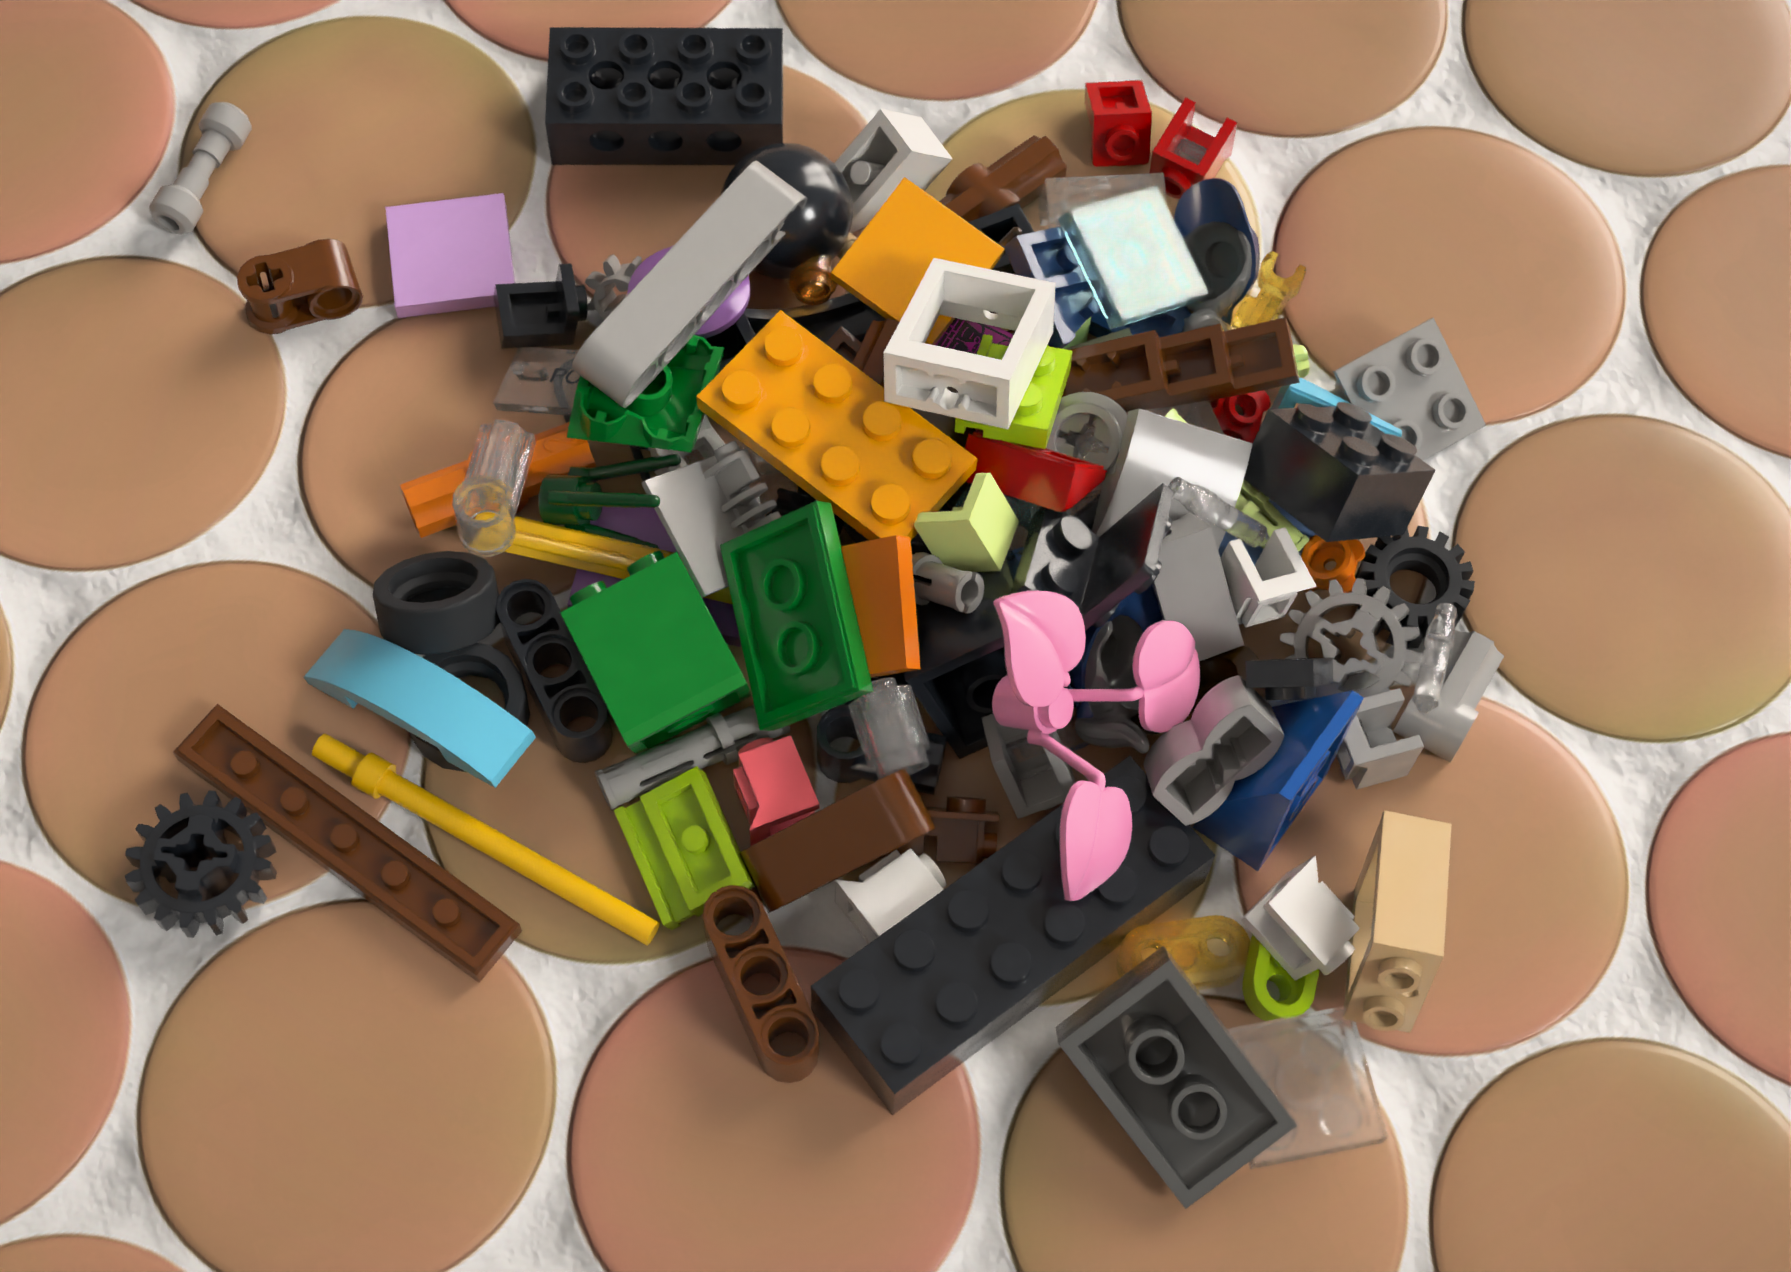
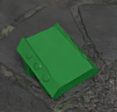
[567,335,725,453]

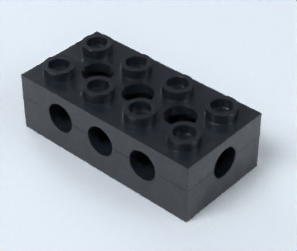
[545,27,784,165]

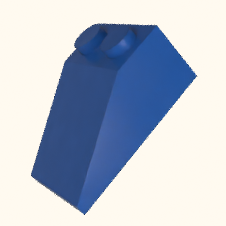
[1193,690,1364,871]

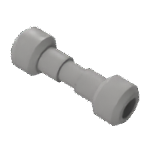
[149,102,252,234]

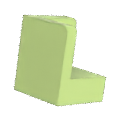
[914,473,1019,572]

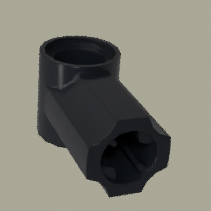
[816,705,947,795]

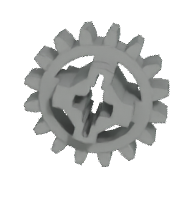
[1280,578,1421,698]

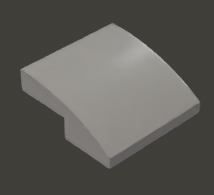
[1092,409,1253,549]

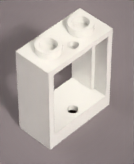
[884,258,1056,429]

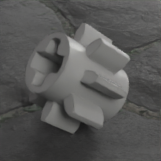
[585,254,642,319]

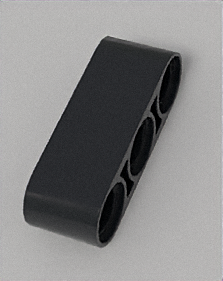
[496,579,613,763]

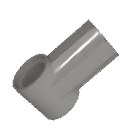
[1393,630,1504,763]

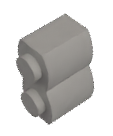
[1143,675,1284,826]

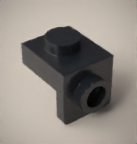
[493,263,588,349]

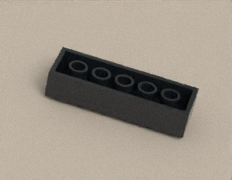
[811,756,1215,1115]

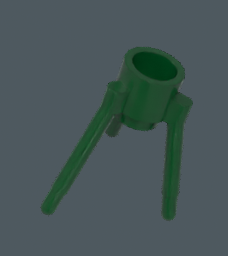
[539,454,681,549]

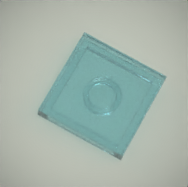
[1058,186,1209,329]

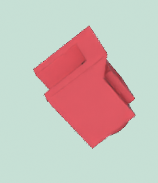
[733,735,820,846]

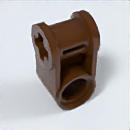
[237,238,363,334]

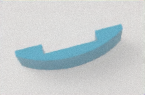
[304,629,536,788]

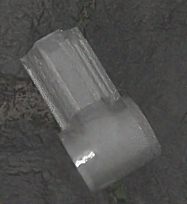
[452,419,536,557]

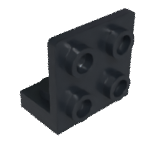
[1010,483,1174,631]

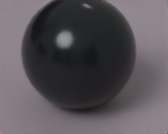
[720,143,853,279]

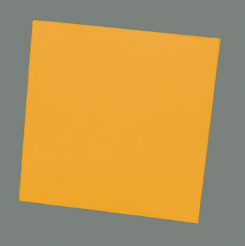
[831,177,1004,345]

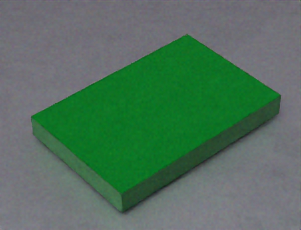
[720,501,873,731]

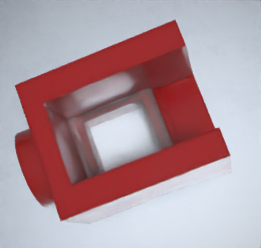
[1149,97,1237,199]

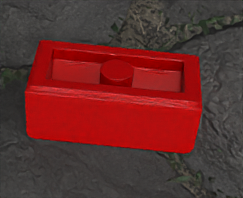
[965,432,1107,512]

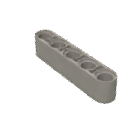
[572,161,807,408]

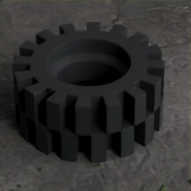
[1355,526,1475,648]

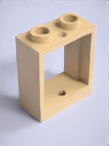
[1343,810,1451,1033]

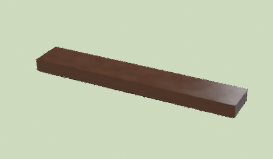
[173,704,522,983]

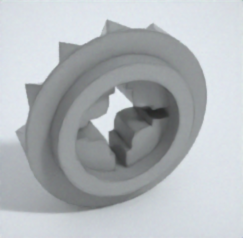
[1046,392,1128,493]

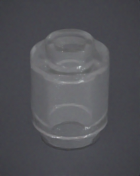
[848,677,931,780]

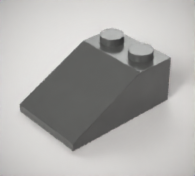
[1055,945,1298,1209]

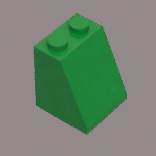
[560,551,752,755]

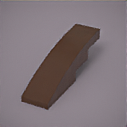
[1062,317,1300,412]

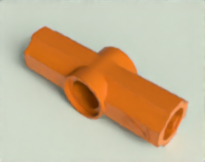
[400,422,596,538]

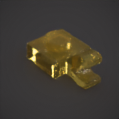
[1231,251,1306,328]

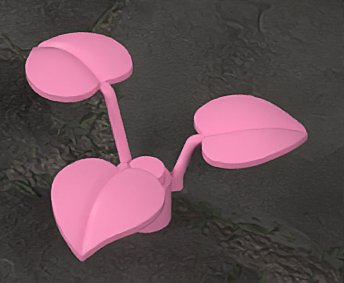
[992,590,1200,901]

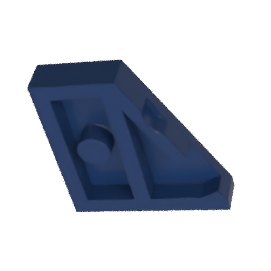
[1003,216,1132,349]

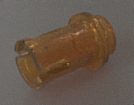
[789,254,838,305]

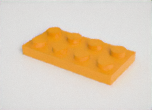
[696,310,977,540]

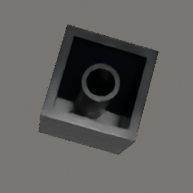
[904,547,1076,759]

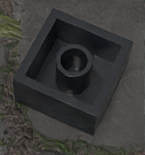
[1244,402,1436,542]

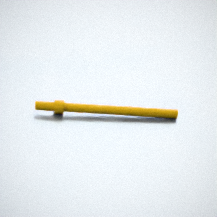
[312,733,660,946]

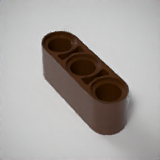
[739,768,936,913]
[703,885,819,1083]

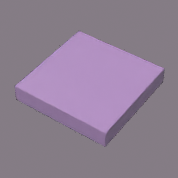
[385,193,515,318]

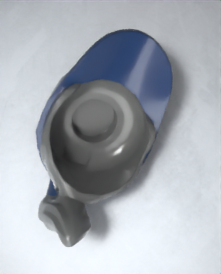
[1170,178,1260,332]
[1068,584,1162,754]

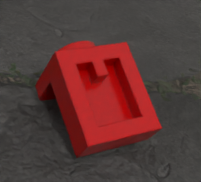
[1085,80,1152,167]

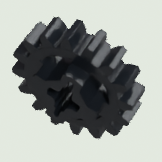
[125,790,277,938]

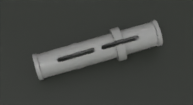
[595,704,790,810]

